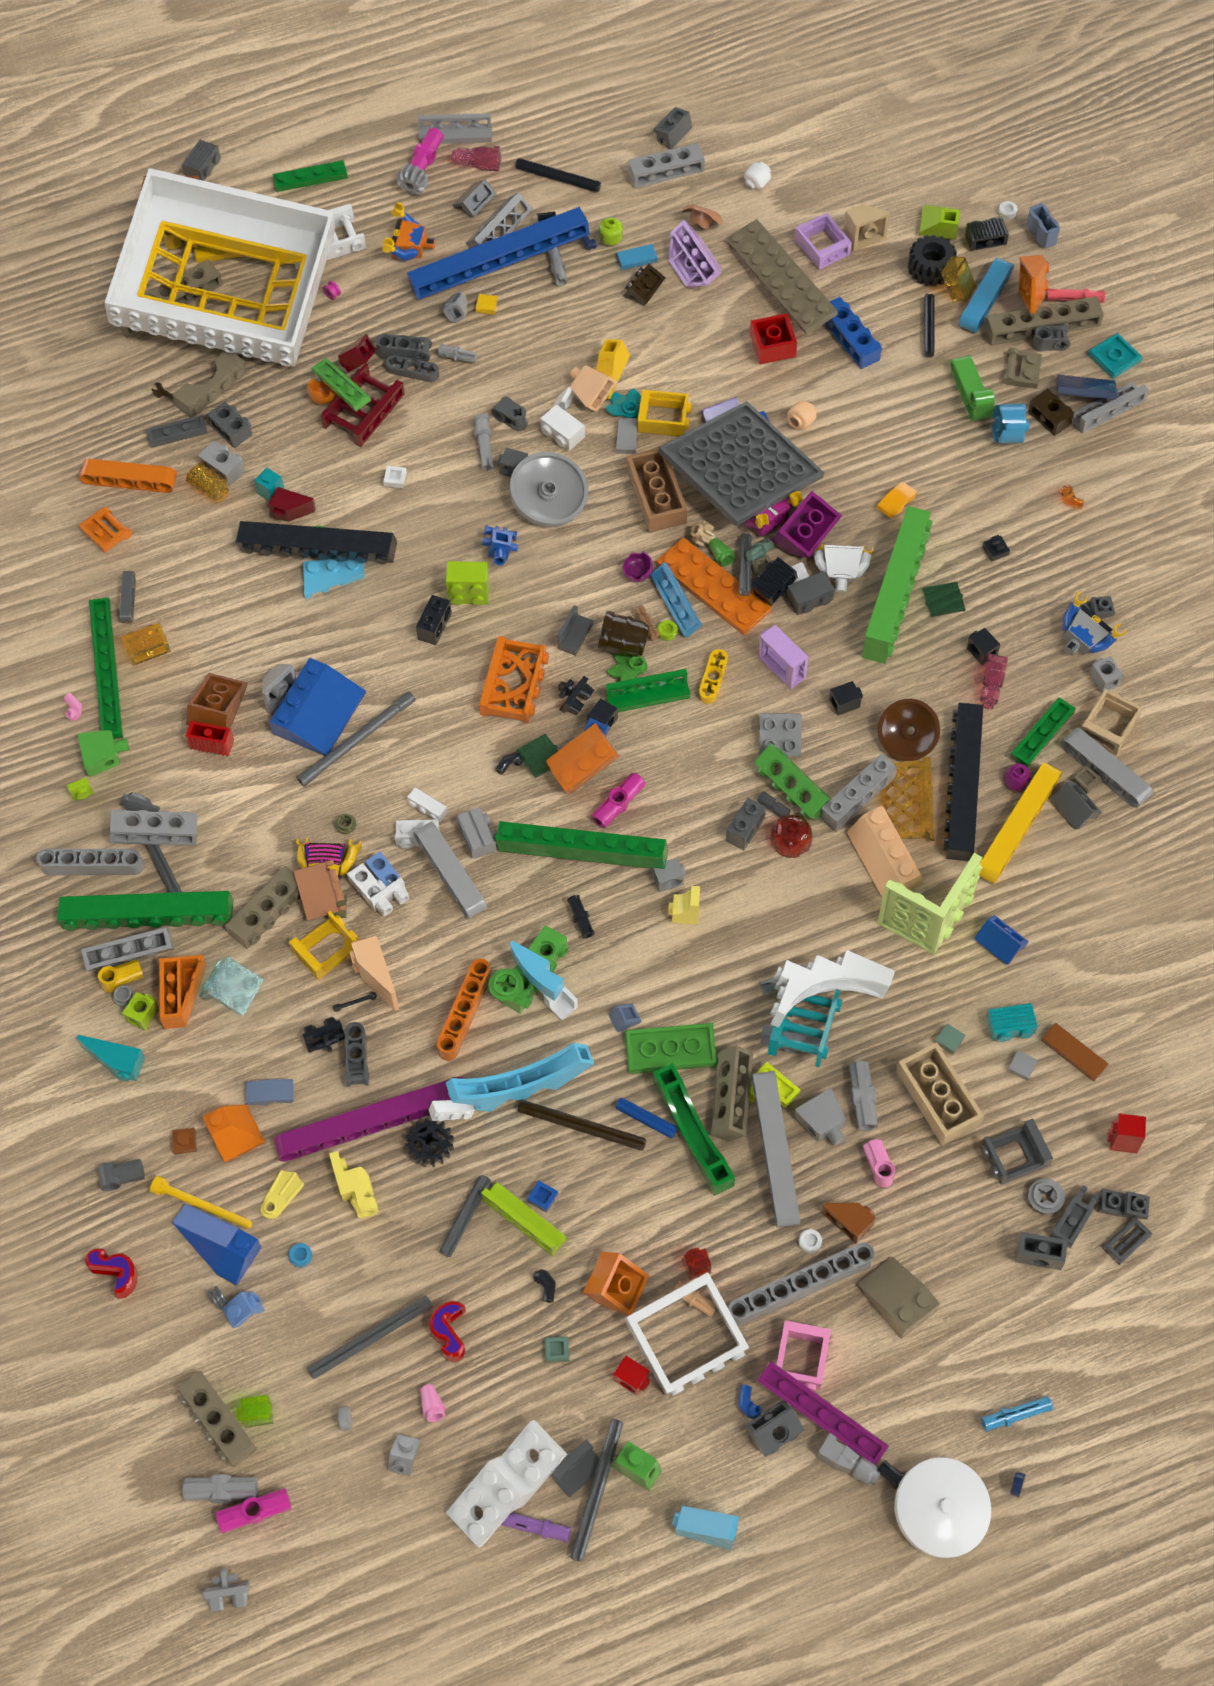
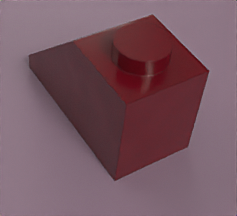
[338,333,376,372]
[268,487,316,522]

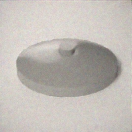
[509,452,588,527]

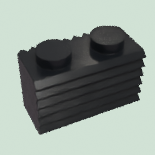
[965,217,1009,251]
[751,557,798,606]

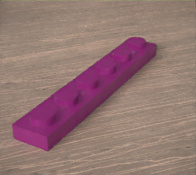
[757,1360,889,1465]

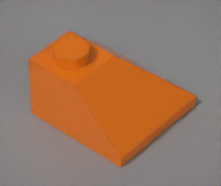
[202,1104,265,1163]

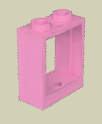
[777,1320,831,1392]

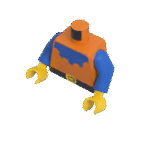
[382,202,436,261]

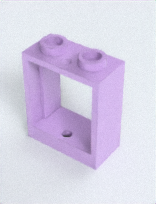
[795,213,852,270]
[758,625,808,689]

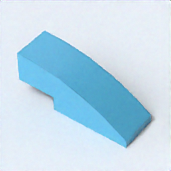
[510,940,564,1001]

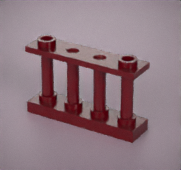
[321,363,405,447]

